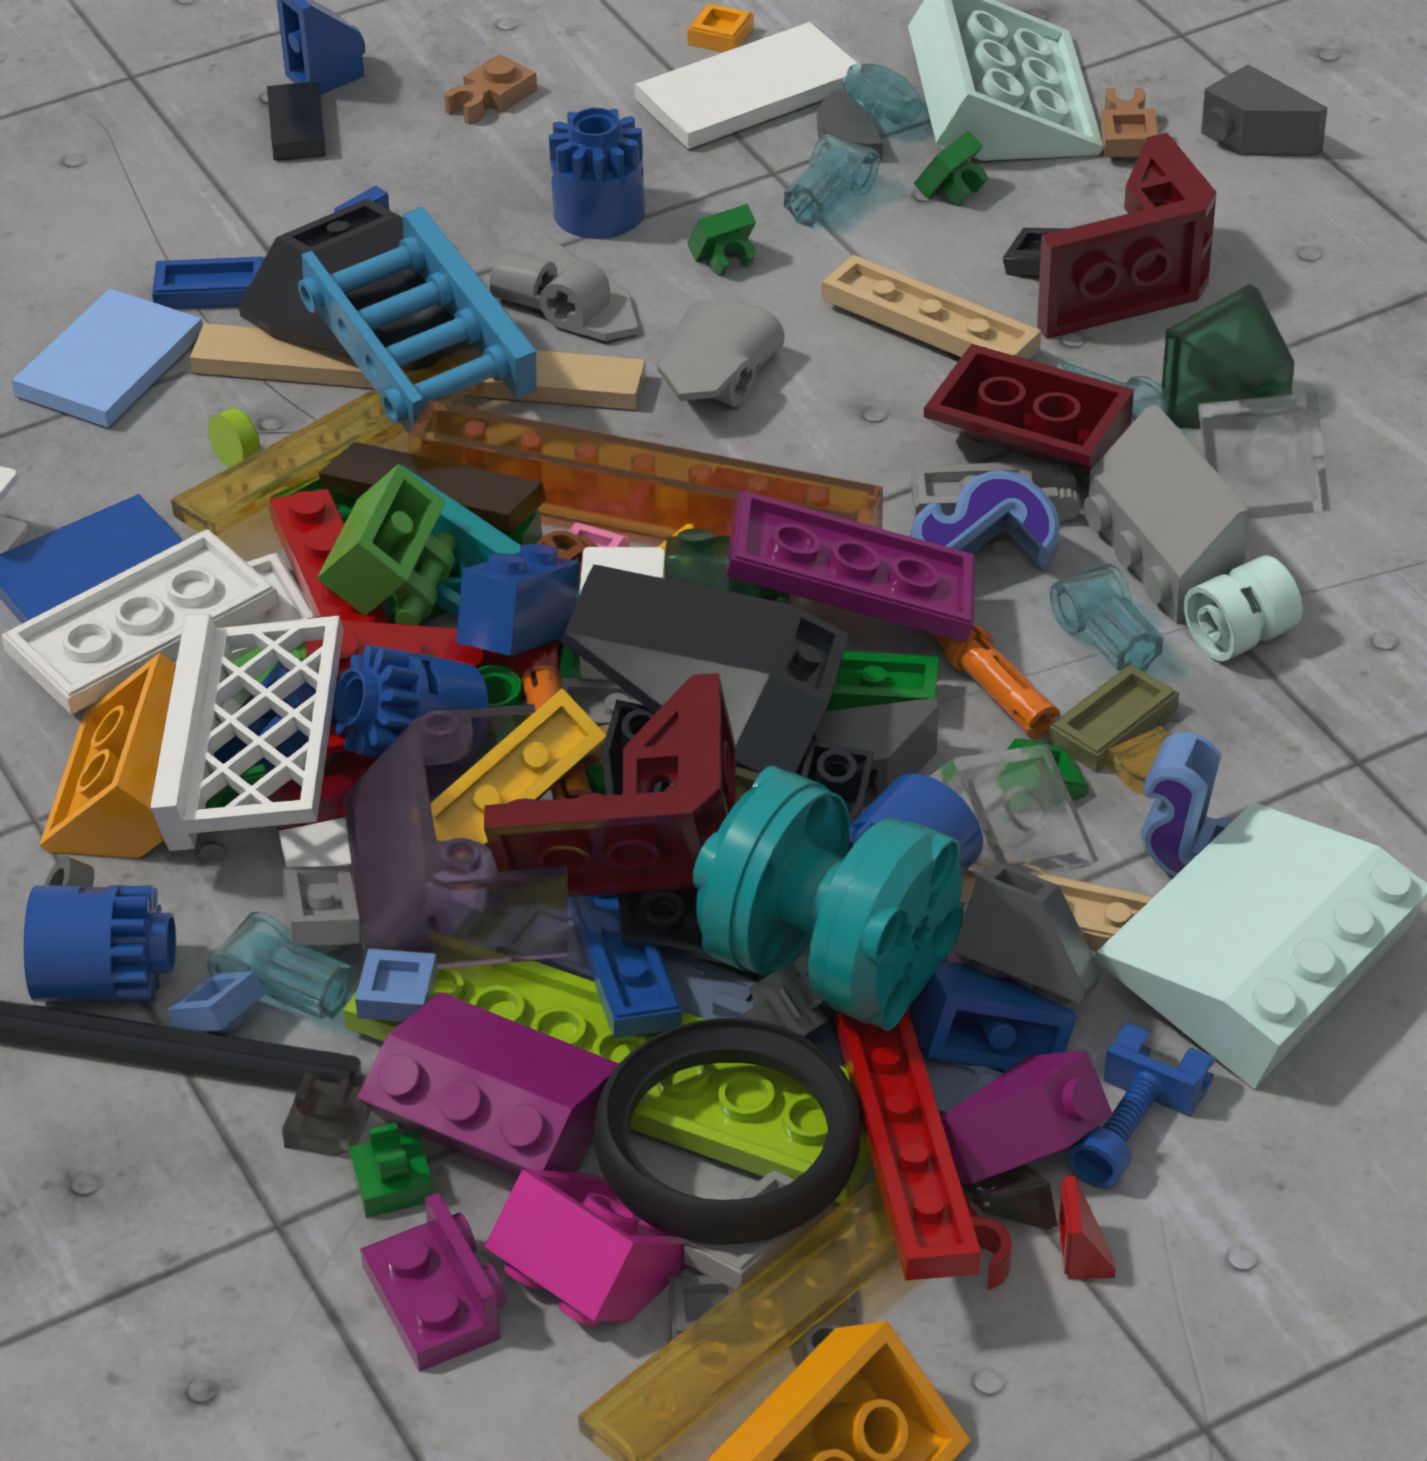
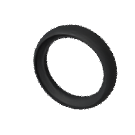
[594,1018,862,1245]

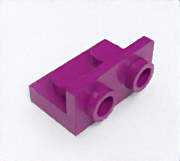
[360,1192,506,1372]

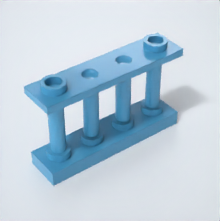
[298,206,537,442]

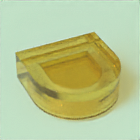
[1107,726,1170,794]

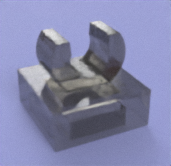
[282,1072,372,1160]

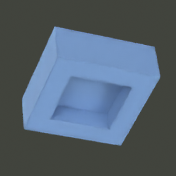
[355,948,438,1022]
[166,971,266,1035]

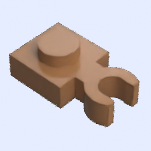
[444,54,537,125]
[1100,88,1158,160]

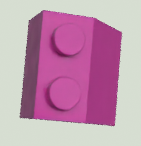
[484,1169,688,1327]

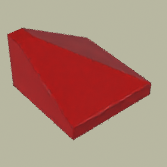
[1058,1176,1116,1280]

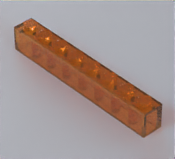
[408,400,883,553]

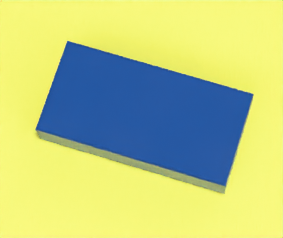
[152,257,265,309]

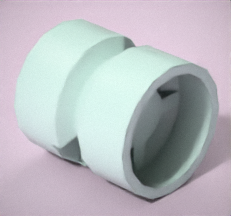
[1184,555,1303,662]

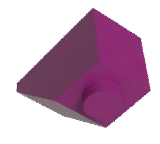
[940,1051,1113,1184]

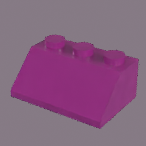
[357,992,619,1177]

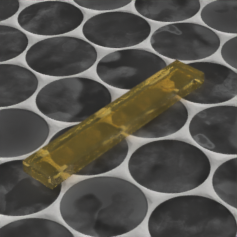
[171,355,483,536]
[578,1177,899,1461]

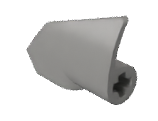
[490,235,638,341]
[658,300,785,407]

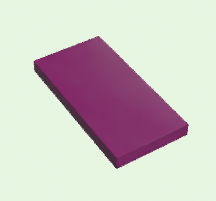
[726,490,975,643]

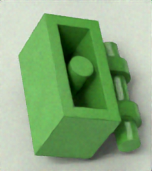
[317,464,457,626]

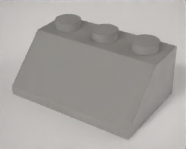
[1084,404,1250,624]

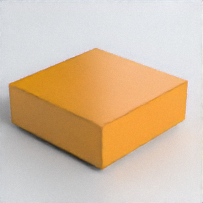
[687,3,754,52]

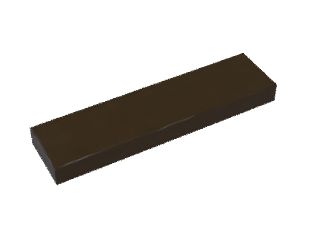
[319,442,546,533]

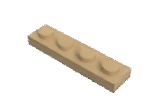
[822,254,1041,360]

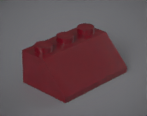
[923,344,1134,474]

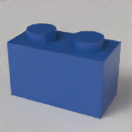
[456,544,581,656]

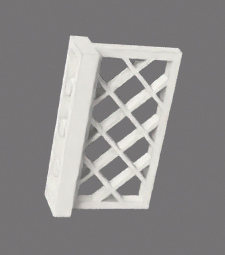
[150,613,344,851]

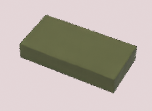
[1048,664,1179,772]

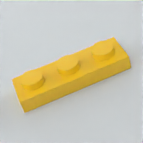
[414,688,607,869]

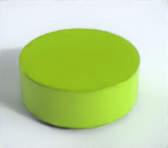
[208,408,260,469]

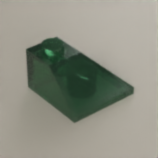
[1160,284,1295,431]

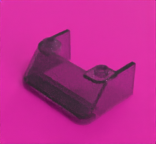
[344,704,568,969]

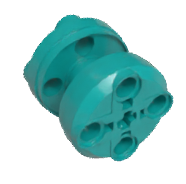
[693,765,964,1031]

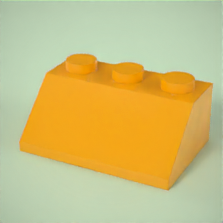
[39,653,176,859]
[706,1321,971,1461]

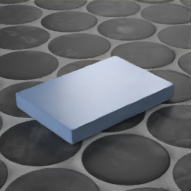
[12,288,203,428]

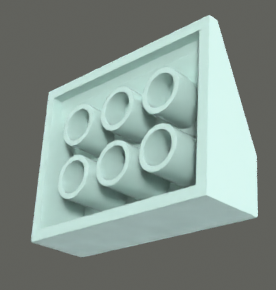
[908,0,1103,161]
[1094,802,1427,1090]

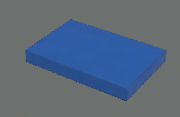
[0,494,182,624]

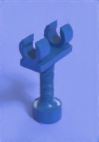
[1067,1022,1217,1188]

